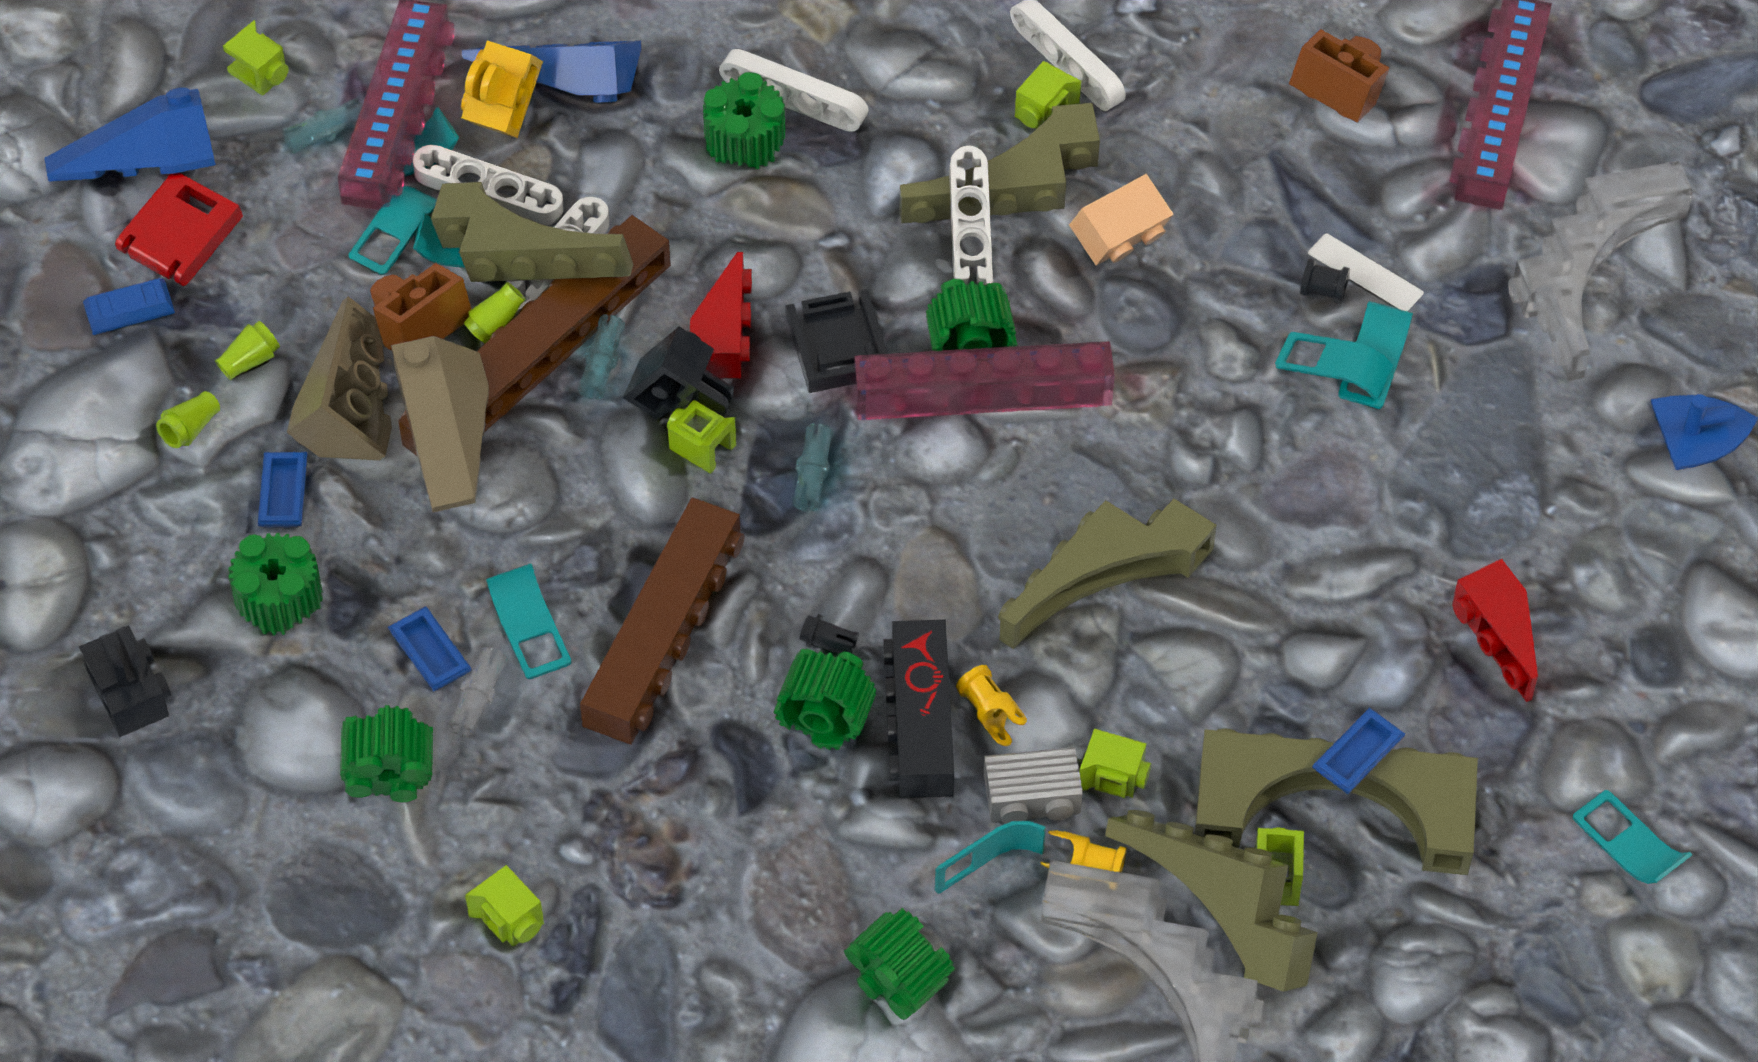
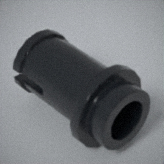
[799,614,859,654]

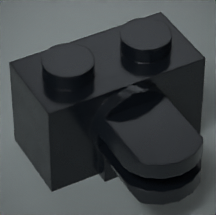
[623,326,734,420]
[79,625,172,738]

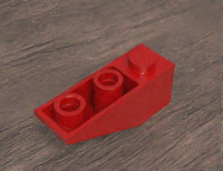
[690,252,752,378]
[1452,559,1538,702]

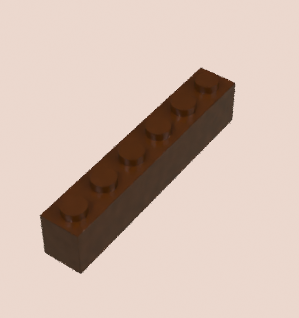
[580,497,745,745]

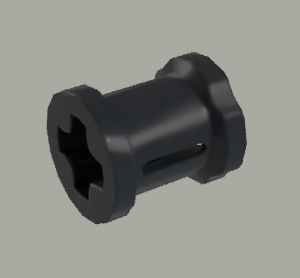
[1300,258,1350,304]

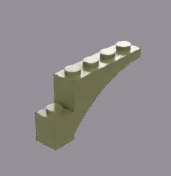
[899,103,1100,224]
[431,182,633,282]
[998,498,1217,649]
[1105,810,1318,992]

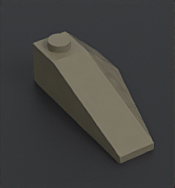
[287,296,392,461]
[391,336,489,513]

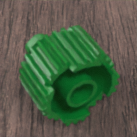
[703,72,786,170]
[926,278,1017,375]
[228,533,323,636]
[773,649,876,750]
[340,705,433,803]
[844,908,955,1020]

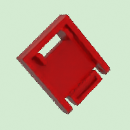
[115,173,243,286]

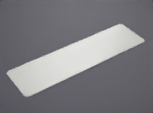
[1308,233,1424,311]

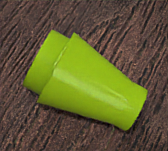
[464,282,526,344]
[215,321,280,380]
[156,391,220,449]

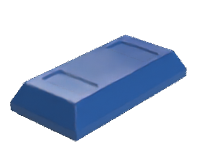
[83,278,175,335]
[258,452,308,528]
[388,606,472,692]
[1312,707,1405,794]

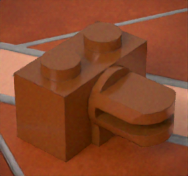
[1289,29,1390,123]
[370,263,471,351]

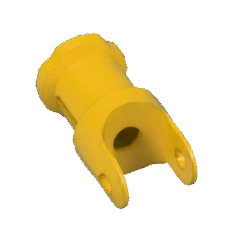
[956,665,1027,747]
[1040,830,1127,888]

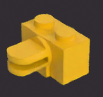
[461,40,543,138]

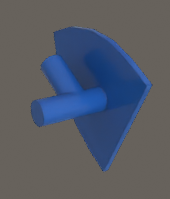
[1650,394,1758,470]

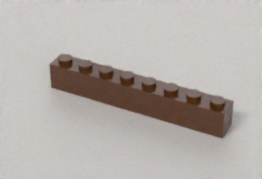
[398,215,671,457]

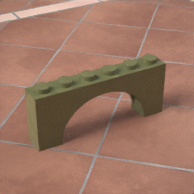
[1194,728,1478,875]

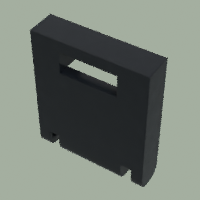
[785,289,891,393]

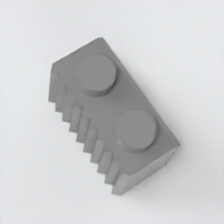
[983,747,1082,824]

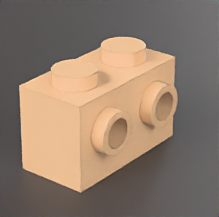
[1069,174,1174,266]

